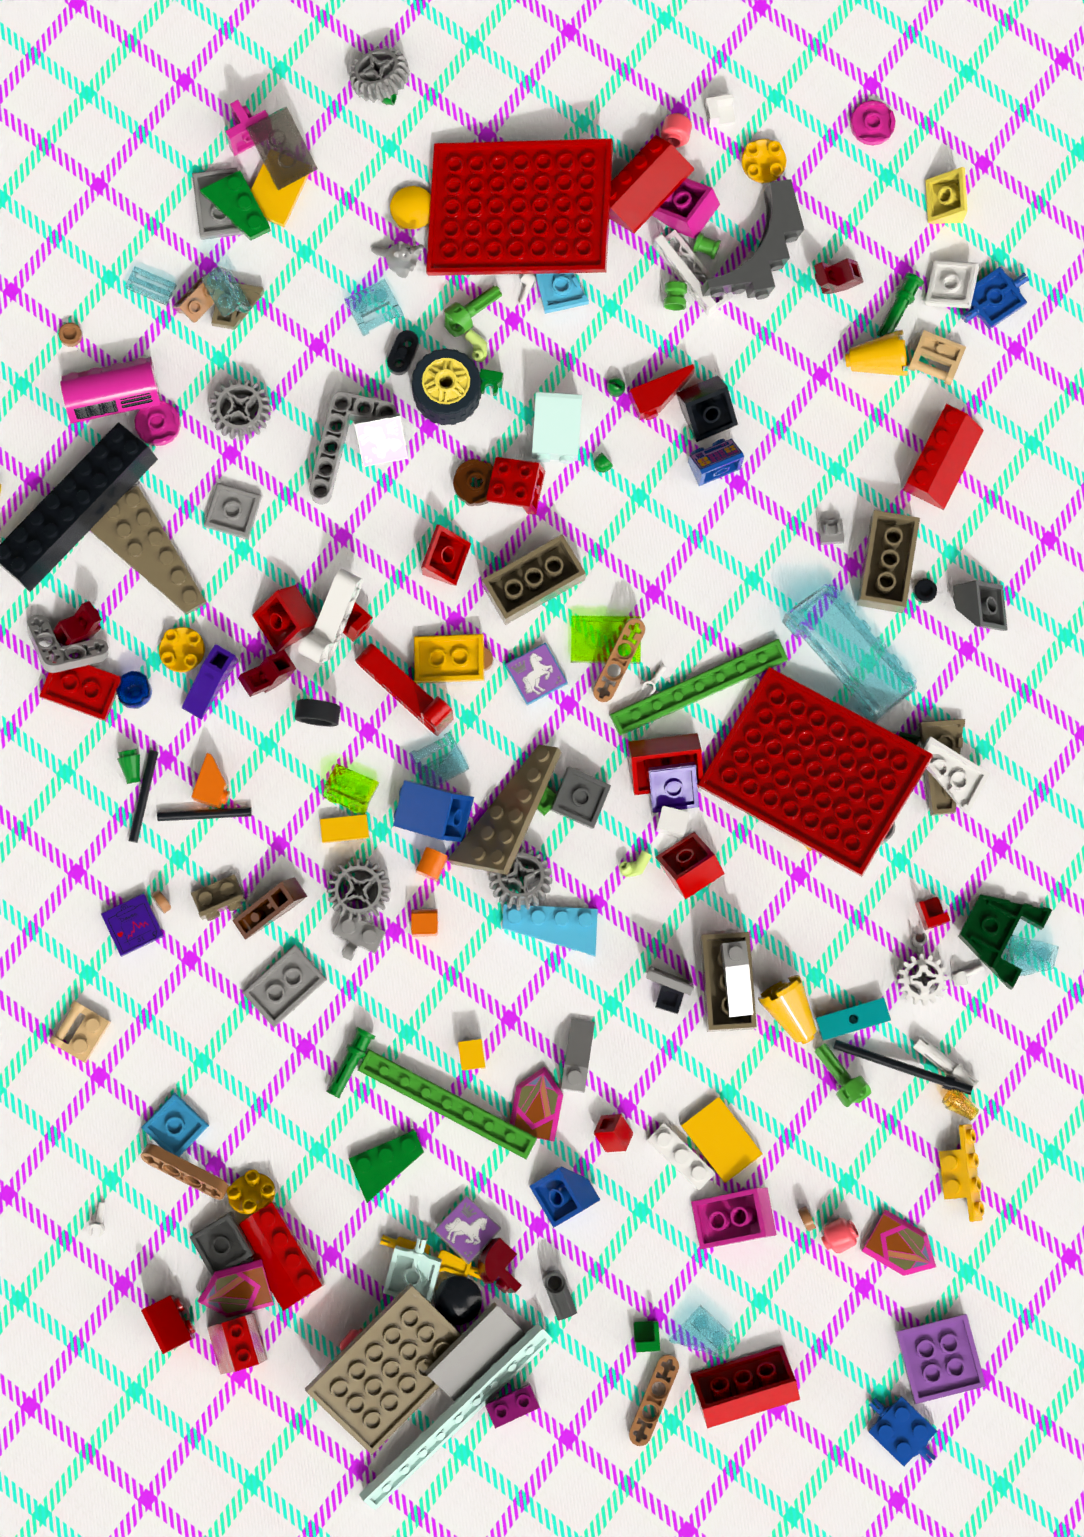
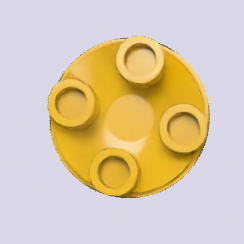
[741,139,787,183]
[390,186,431,229]
[159,627,205,672]
[227,1170,275,1214]

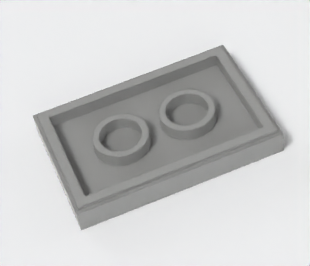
[192,167,243,240]
[242,945,327,1028]

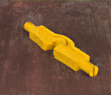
[380,1234,481,1279]

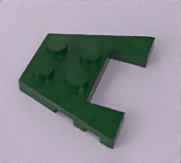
[958,894,1052,990]

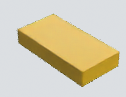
[320,814,369,843]

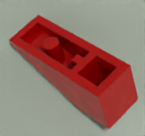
[629,364,695,421]

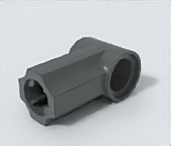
[543,1271,577,1321]

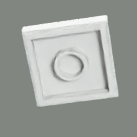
[925,260,979,308]

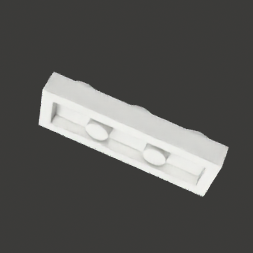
[647,1123,715,1191]

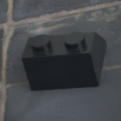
[676,375,738,442]

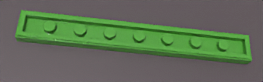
[610,639,788,737]
[358,1049,538,1160]

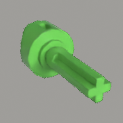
[444,286,502,337]
[815,1043,871,1107]

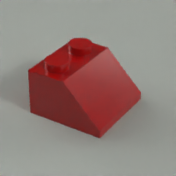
[252,585,318,653]
[656,832,725,900]
[141,1295,196,1354]

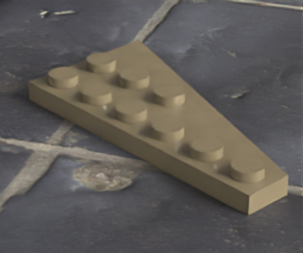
[448,745,562,875]

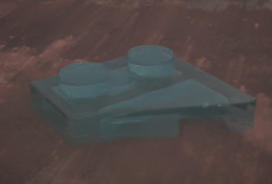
[1005,935,1059,976]
[669,1305,736,1358]

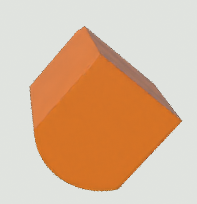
[416,847,448,882]
[411,909,438,937]

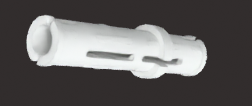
[913,1036,979,1090]

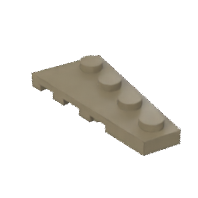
[918,719,965,816]

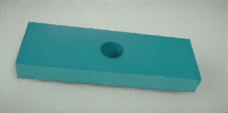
[815,998,891,1041]

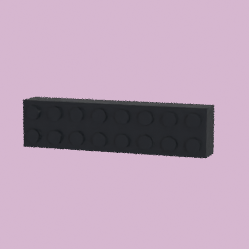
[0,422,158,592]

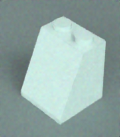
[532,392,582,464]

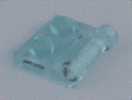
[344,279,404,336]
[408,732,469,787]

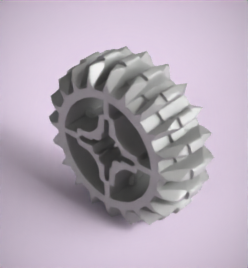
[349,46,410,103]
[209,379,272,441]
[489,847,552,911]
[327,858,391,922]

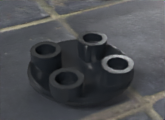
[434,1276,482,1325]

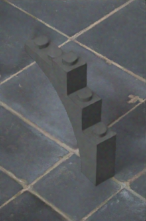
[701,179,804,300]

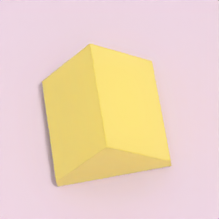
[926,167,967,224]

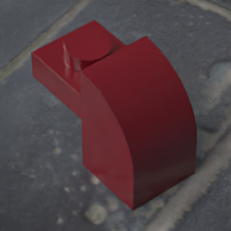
[814,258,864,294]
[53,601,102,647]
[238,650,296,697]
[478,1238,522,1293]

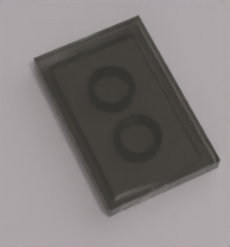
[246,106,318,190]

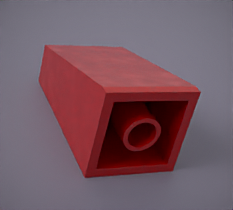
[207,1313,267,1375]

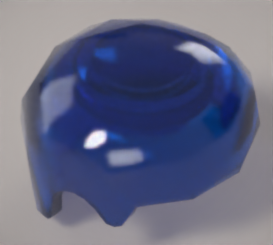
[116,671,152,709]

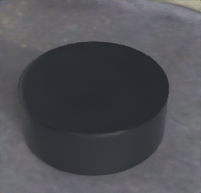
[913,579,937,603]

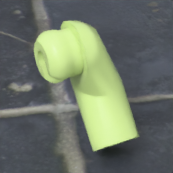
[465,329,487,362]
[619,850,652,877]

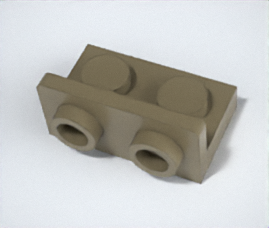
[191,874,246,921]

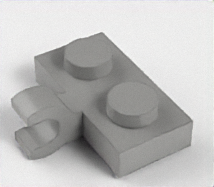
[333,913,386,961]

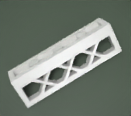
[653,230,730,316]

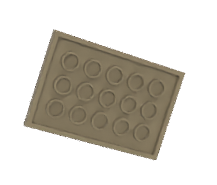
[305,1283,462,1455]

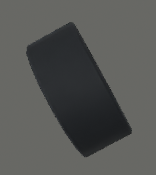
[294,699,341,727]

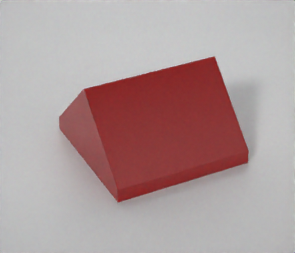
[421,524,471,586]

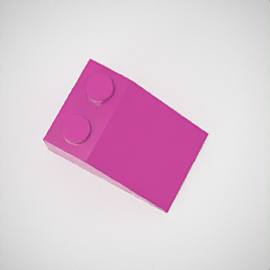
[652,178,720,239]
[691,1188,777,1250]

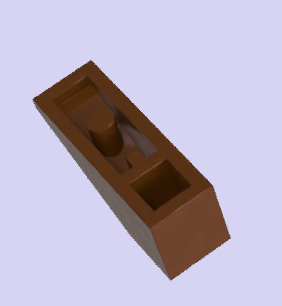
[232,877,308,940]

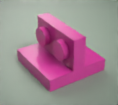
[225,100,274,156]

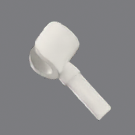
[519,274,536,305]
[642,665,665,695]
[953,964,984,987]
[88,1202,105,1237]

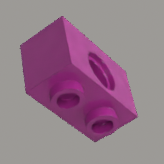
[485,1383,540,1429]

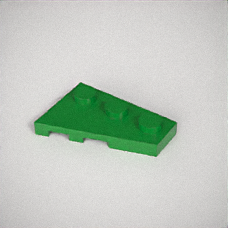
[200,170,271,241]
[349,1130,424,1203]

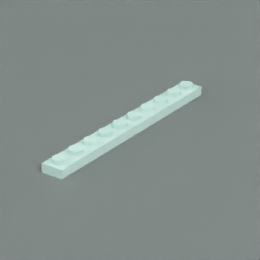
[359,1323,553,1510]

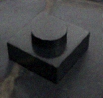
[655,985,684,1014]

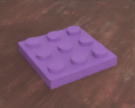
[895,1314,986,1404]

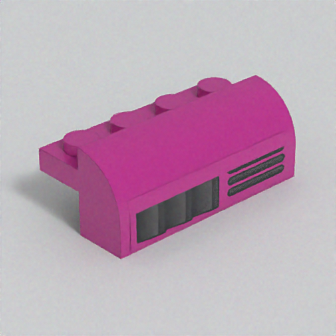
[60,357,161,424]

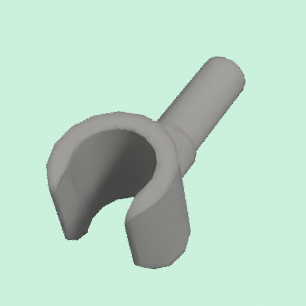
[911,933,927,959]

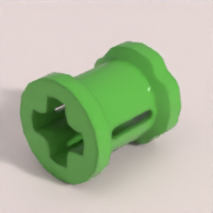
[693,232,721,260]

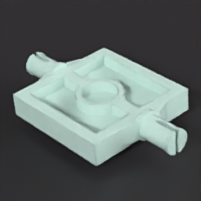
[383,1236,442,1303]

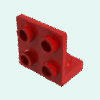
[486,457,546,515]

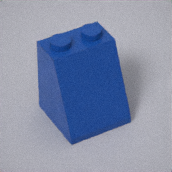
[393,780,474,842]

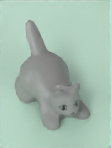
[371,241,424,278]

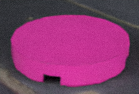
[850,100,896,146]
[134,400,181,446]

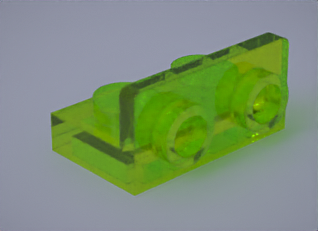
[323,764,379,815]

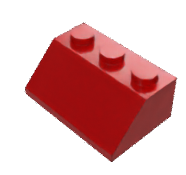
[628,733,703,795]

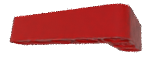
[355,643,454,736]

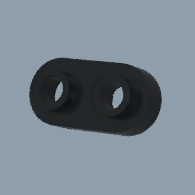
[387,330,419,375]

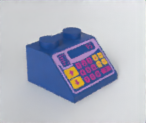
[688,438,744,486]

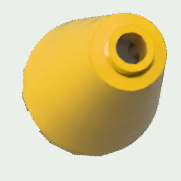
[845,330,908,376]
[758,975,817,1044]

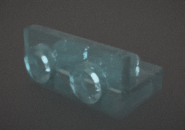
[202,266,252,317]

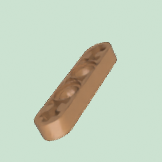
[593,618,645,702]
[141,1144,229,1200]
[629,1355,679,1446]

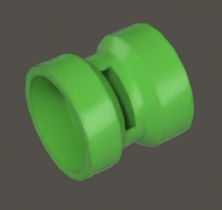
[664,281,687,311]

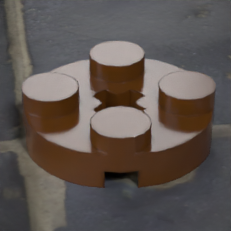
[453,459,493,506]

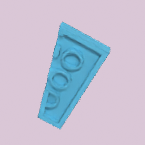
[535,273,589,314]
[502,904,598,957]

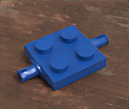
[961,267,1029,330]
[868,1396,937,1466]

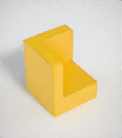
[458,1039,486,1071]

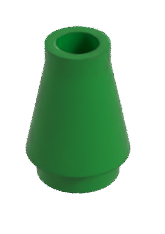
[117,749,141,784]

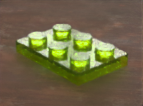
[571,616,641,664]

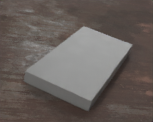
[425,1302,526,1402]

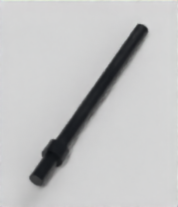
[833,1040,973,1095]

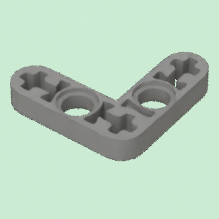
[27,615,109,673]

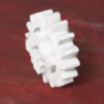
[896,954,949,1006]

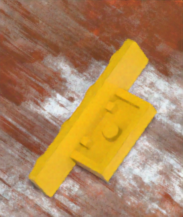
[939,1124,984,1222]

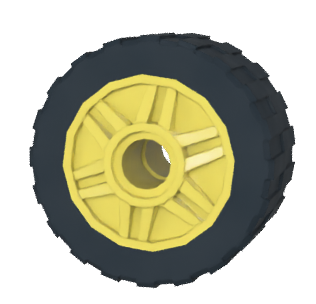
[412,348,481,425]

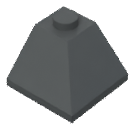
[953,580,1008,631]

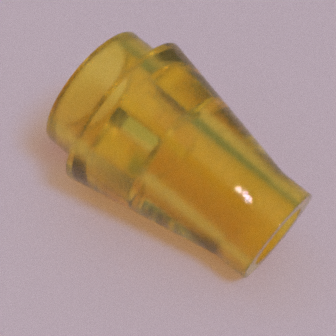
[942,1089,979,1121]

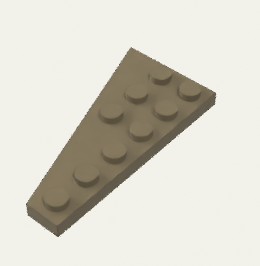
[90,486,207,615]

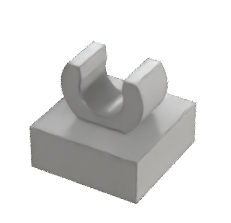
[818,519,844,545]

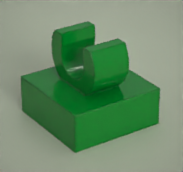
[480,369,504,396]

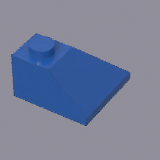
[529,1167,600,1228]

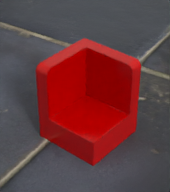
[343,602,373,642]
[915,897,951,931]
[594,1114,633,1152]

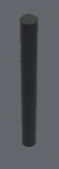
[128,750,158,843]
[157,807,252,822]

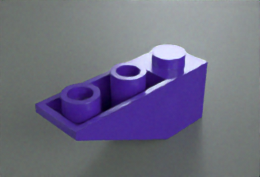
[181,644,238,720]

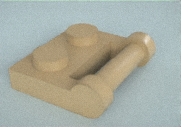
[908,330,966,385]
[49,1000,111,1063]

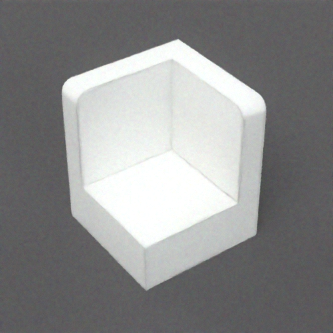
[705,94,735,128]
[656,806,690,838]

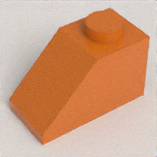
[191,753,230,809]

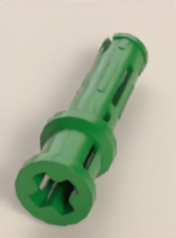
[877,273,924,337]
[326,1027,376,1099]

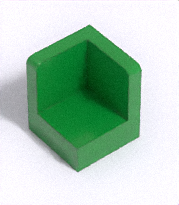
[633,1320,660,1352]

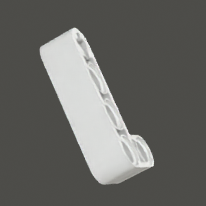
[299,569,363,664]

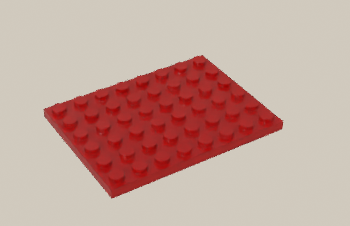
[426,138,613,276]
[698,667,933,877]

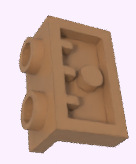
[173,275,225,323]

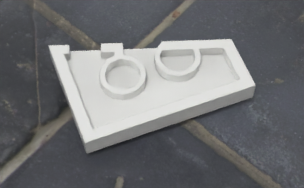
[922,737,990,814]

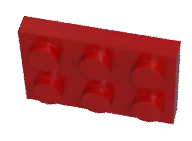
[39,661,123,722]

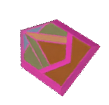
[510,1066,563,1142]
[862,1209,936,1276]
[197,1259,274,1318]

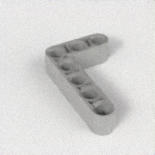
[310,392,397,505]

